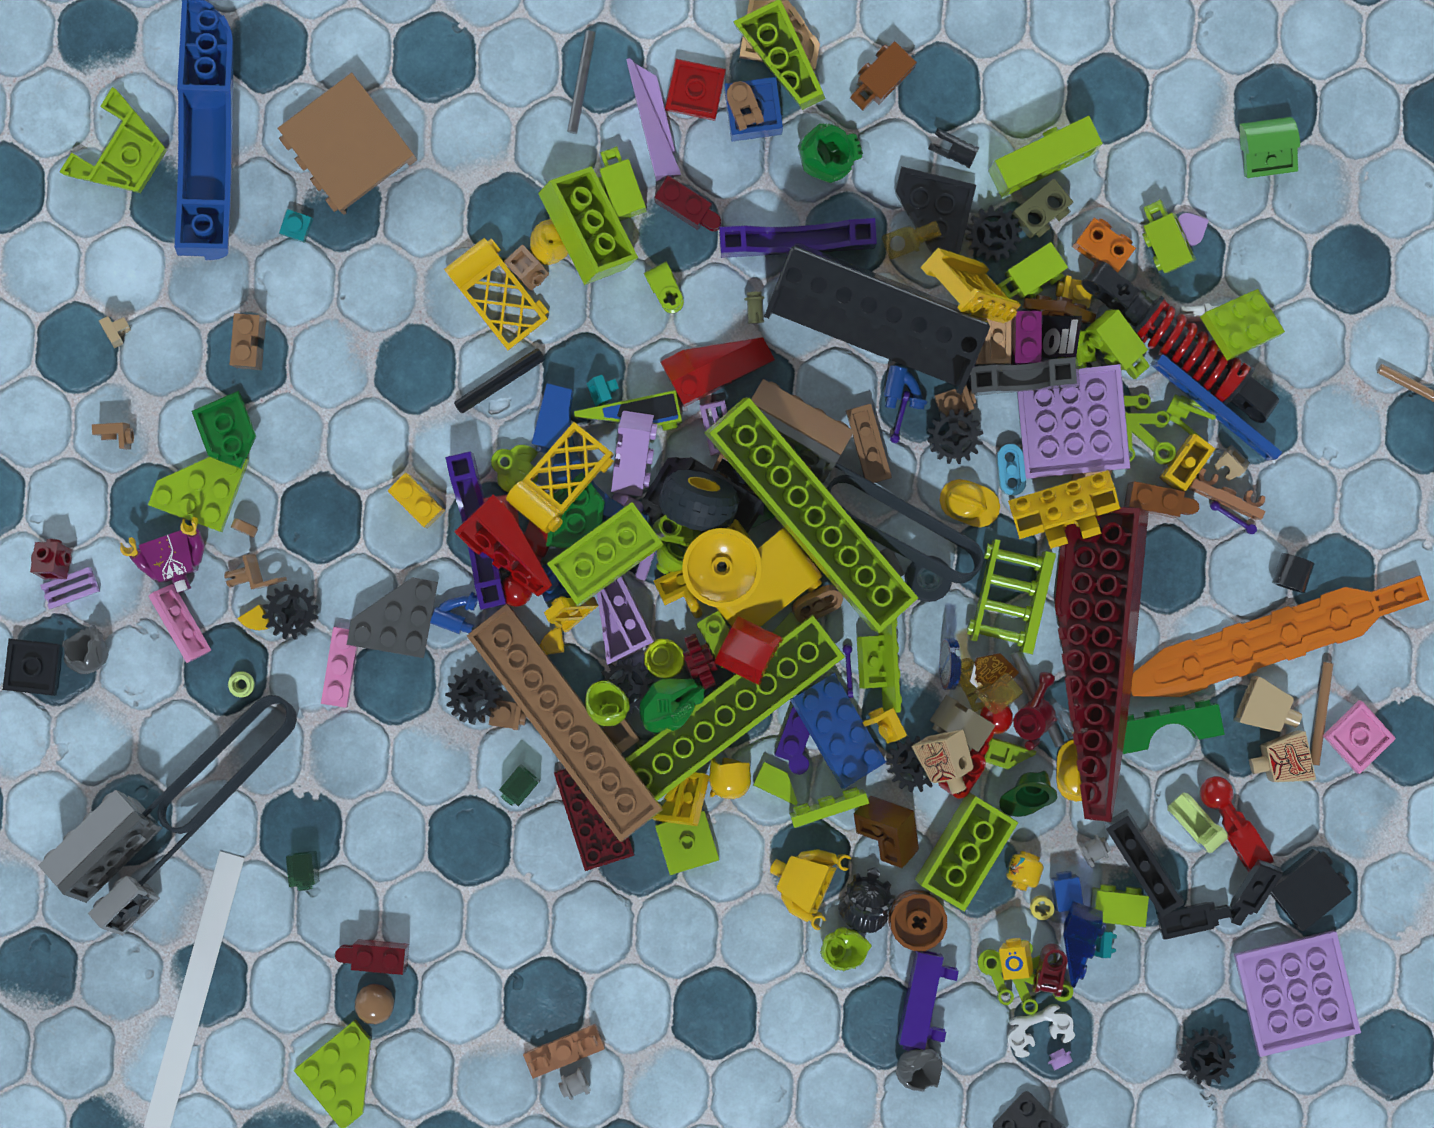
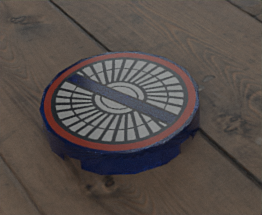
[939,638,961,690]

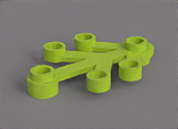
[1124,393,1176,464]
[977,940,1073,1015]

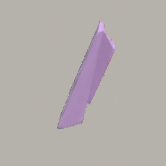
[626,59,681,182]

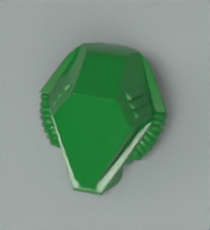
[798,123,863,183]
[639,678,705,733]

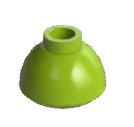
[656,541,686,574]

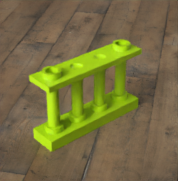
[967,539,1056,655]

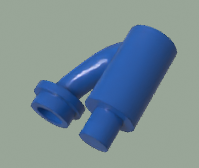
[884,366,928,410]
[430,592,478,634]

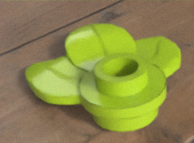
[491,445,538,493]

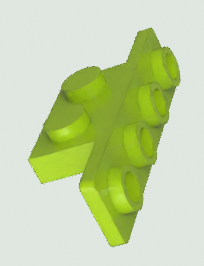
[857,618,902,713]

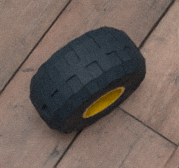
[659,470,740,532]

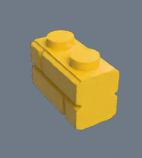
[1159,434,1216,491]
[388,473,446,529]

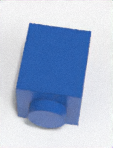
[1050,871,1084,912]

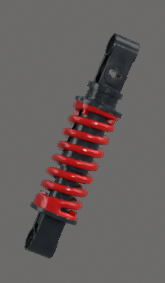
[1081,261,1279,423]

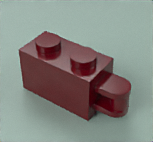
[654,176,721,232]
[335,939,410,975]

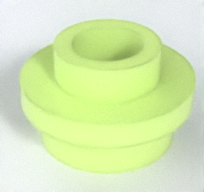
[228,672,255,697]

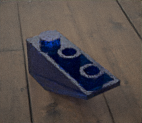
[1063,901,1106,988]

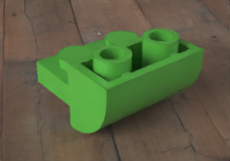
[1239,117,1300,178]

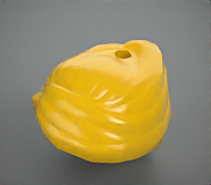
[530,219,568,265]

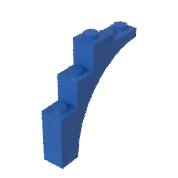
[531,383,648,521]

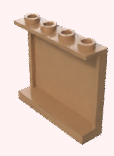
[277,73,417,215]

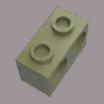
[1011,178,1073,239]

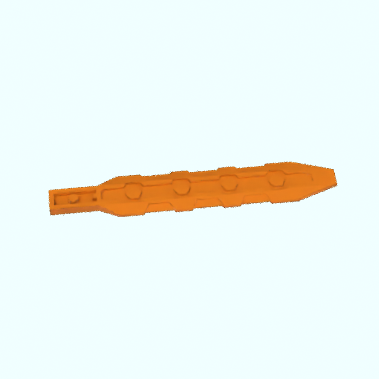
[1131,575,1429,697]

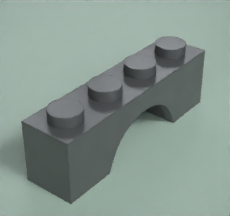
[971,357,1080,396]

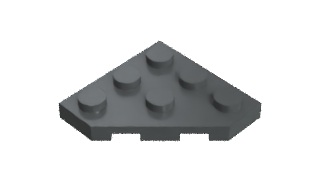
[346,577,438,658]

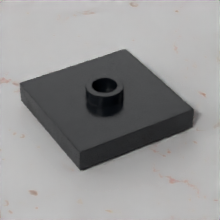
[2,638,62,696]

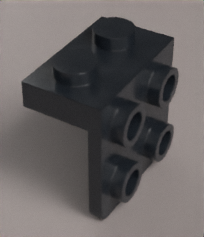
[993,1091,1066,1128]

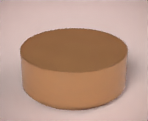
[231,518,258,538]

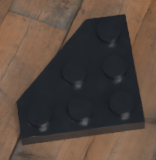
[895,166,976,255]

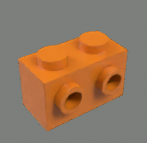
[1072,218,1136,273]

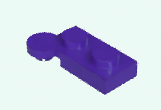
[774,707,810,775]

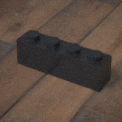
[1105,809,1184,917]

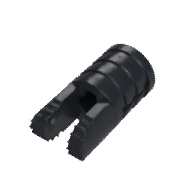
[928,128,980,169]

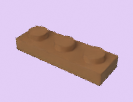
[846,403,892,483]

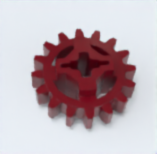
[683,633,717,689]

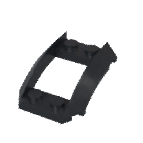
[641,457,764,569]

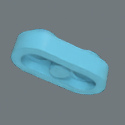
[996,444,1026,496]

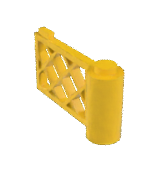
[444,238,549,351]
[506,422,614,533]

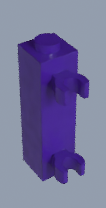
[897,950,959,1051]

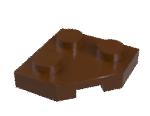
[1023,295,1096,324]

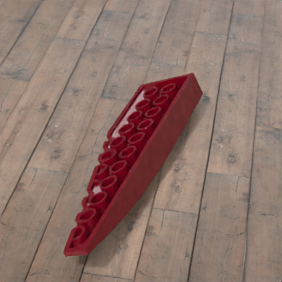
[1055,507,1149,822]

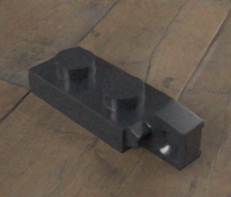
[1230,859,1283,926]
[1156,902,1232,940]

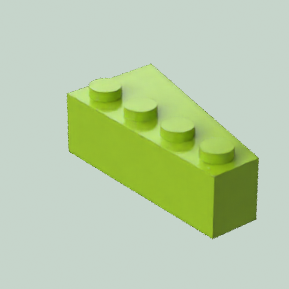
[733,0,826,110]

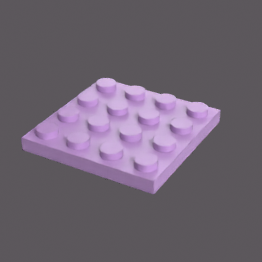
[1018,364,1131,479]
[1234,930,1361,1057]

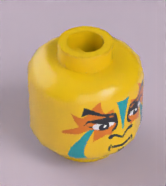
[1006,851,1044,891]

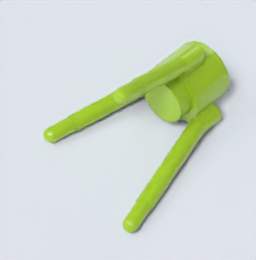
[1166,394,1216,439]

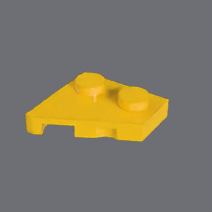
[544,596,599,632]
[652,772,709,826]

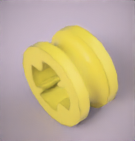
[1030,895,1054,920]

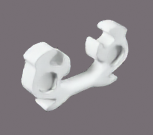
[1007,1004,1075,1058]

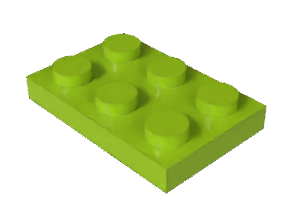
[1200,289,1285,361]
[789,786,869,828]

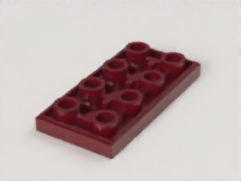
[554,769,634,871]

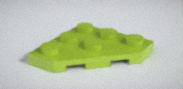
[148,457,249,532]
[293,1019,372,1128]

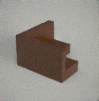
[853,796,919,868]

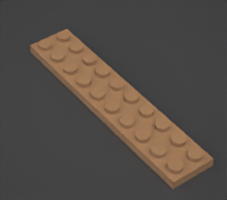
[467,604,663,842]

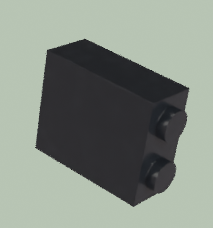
[1270,849,1352,931]

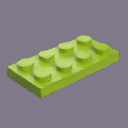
[547,502,664,607]

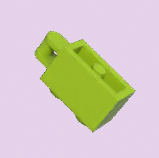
[598,146,647,221]
[1142,199,1196,274]
[997,242,1068,300]
[1085,310,1149,379]

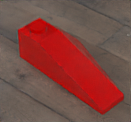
[660,337,775,407]
[454,495,552,597]

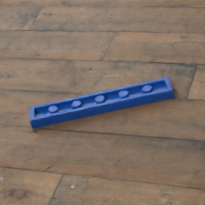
[1150,354,1282,461]

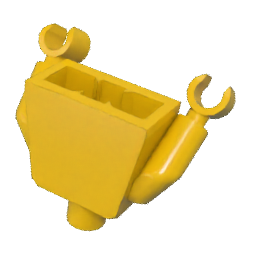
[770,849,851,930]

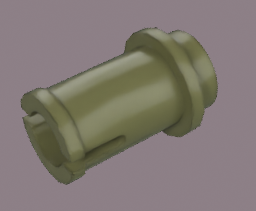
[744,291,765,324]

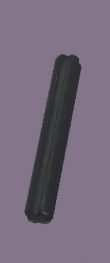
[454,348,545,413]

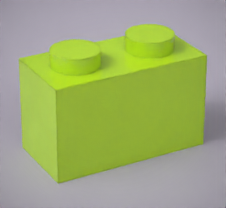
[1089,884,1149,927]

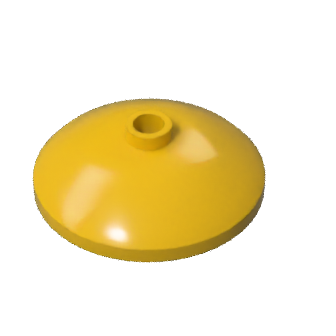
[682,528,762,608]

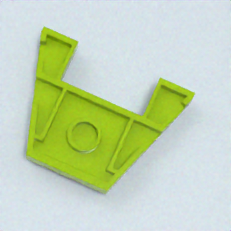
[59,87,167,194]

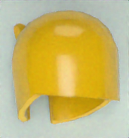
[709,757,751,800]

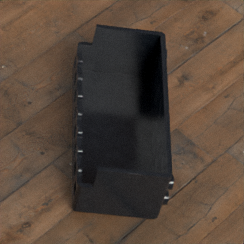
[764,243,990,395]

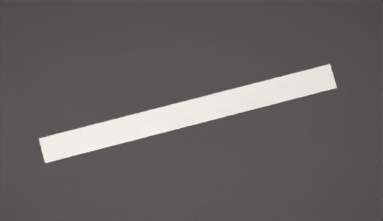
[144,851,245,1128]

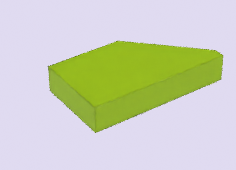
[984,737,1037,769]
[753,762,798,806]

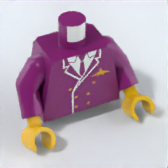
[120,517,205,593]

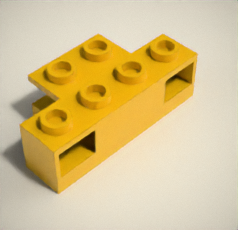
[1008,470,1120,549]

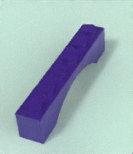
[719,218,877,258]
[445,451,507,610]

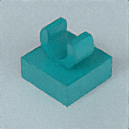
[586,375,619,407]
[1086,928,1117,958]

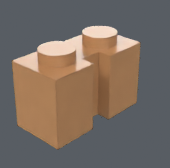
[229,313,266,370]

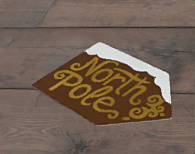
[970,653,1019,700]

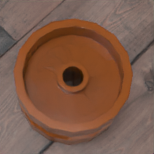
[888,889,947,951]

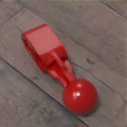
[502,521,549,607]
[938,701,1013,799]
[1200,776,1274,872]

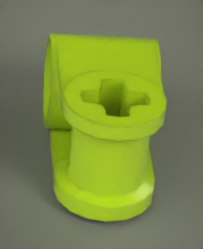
[643,262,684,314]
[653,515,701,546]

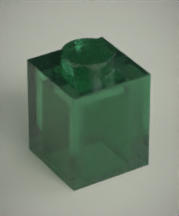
[499,764,541,807]
[286,851,320,891]

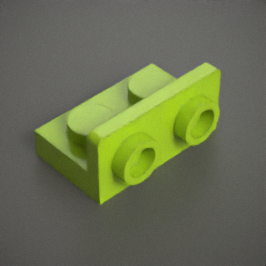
[696,611,730,668]

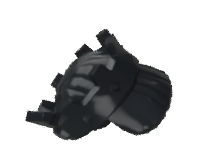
[838,867,895,933]

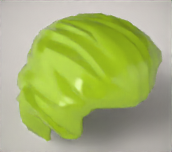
[820,927,872,972]

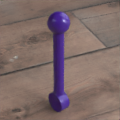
[890,391,910,443]
[1210,501,1257,534]
[842,644,853,698]

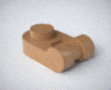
[727,81,764,131]

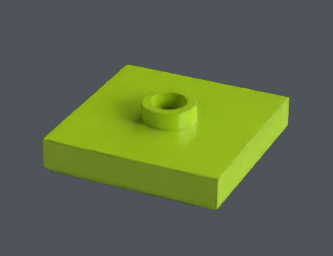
[655,810,719,875]

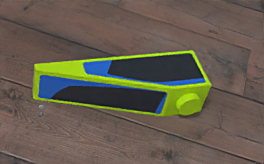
[574,390,682,431]

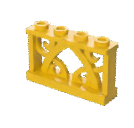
[920,248,1021,323]

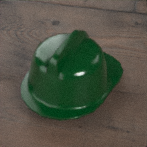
[999,771,1058,817]

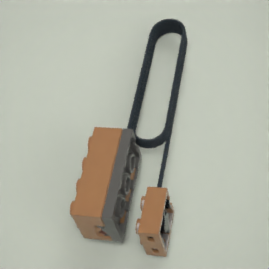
[712,379,984,584]

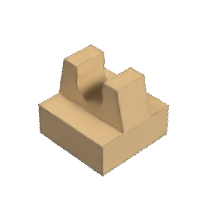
[99,316,131,349]
[1214,445,1250,481]

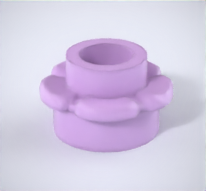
[1048,1048,1073,1071]

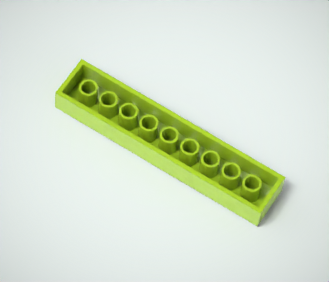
[704,398,918,633]
[625,614,845,801]

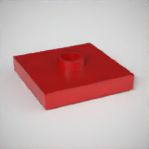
[665,59,726,121]

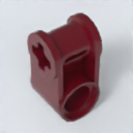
[1033,944,1067,997]

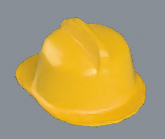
[939,479,1000,527]
[1056,740,1082,802]

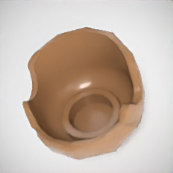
[355,984,394,1025]

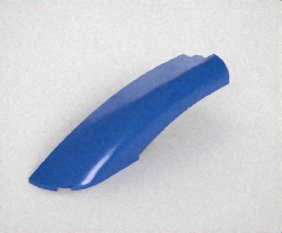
[174,0,233,260]

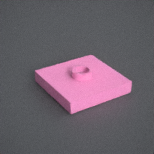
[1323,700,1396,774]

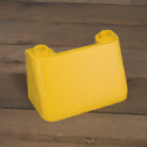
[716,527,823,627]

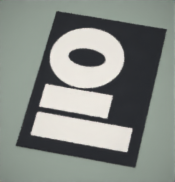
[1041,316,1082,357]

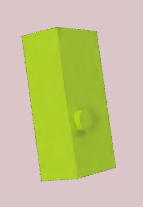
[988,116,1103,198]
[538,166,638,285]
[915,793,1019,912]

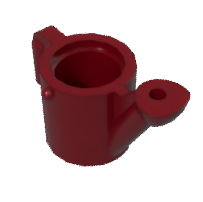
[1013,672,1057,751]

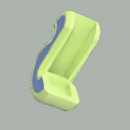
[1167,793,1228,853]

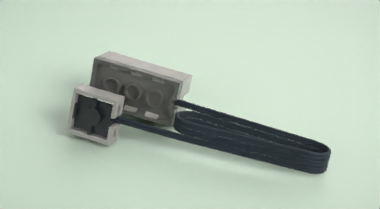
[38,695,297,936]

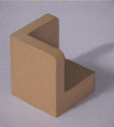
[603,718,640,753]

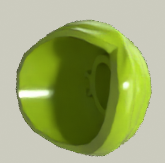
[585,681,630,726]

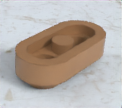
[792,585,843,623]

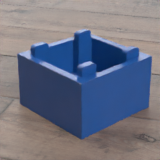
[724,77,783,142]

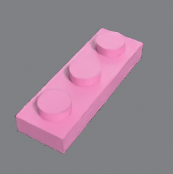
[148,584,211,663]
[321,627,358,708]

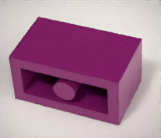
[1011,311,1042,365]

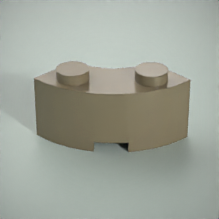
[929,695,996,752]

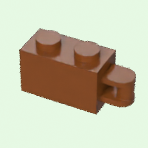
[850,41,917,111]
[1123,481,1199,518]

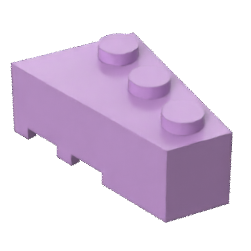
[611,411,657,496]
[597,575,655,665]

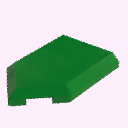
[191,391,257,469]
[546,472,605,549]

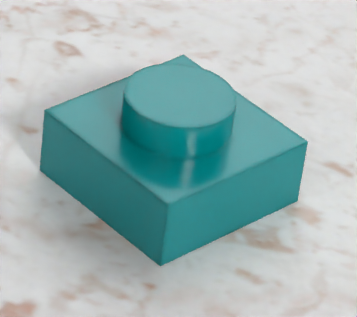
[279,209,313,243]

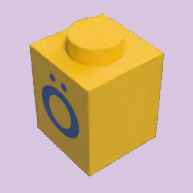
[999,938,1034,980]

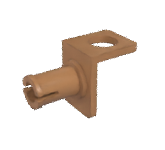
[224,554,287,589]

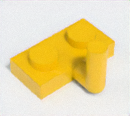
[654,570,703,618]

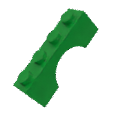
[1123,699,1225,754]

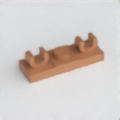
[1188,468,1266,520]
[523,1024,605,1079]

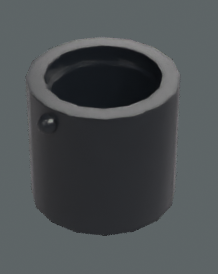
[1272,553,1315,593]

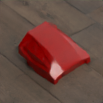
[714,616,783,686]

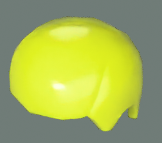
[644,638,684,678]

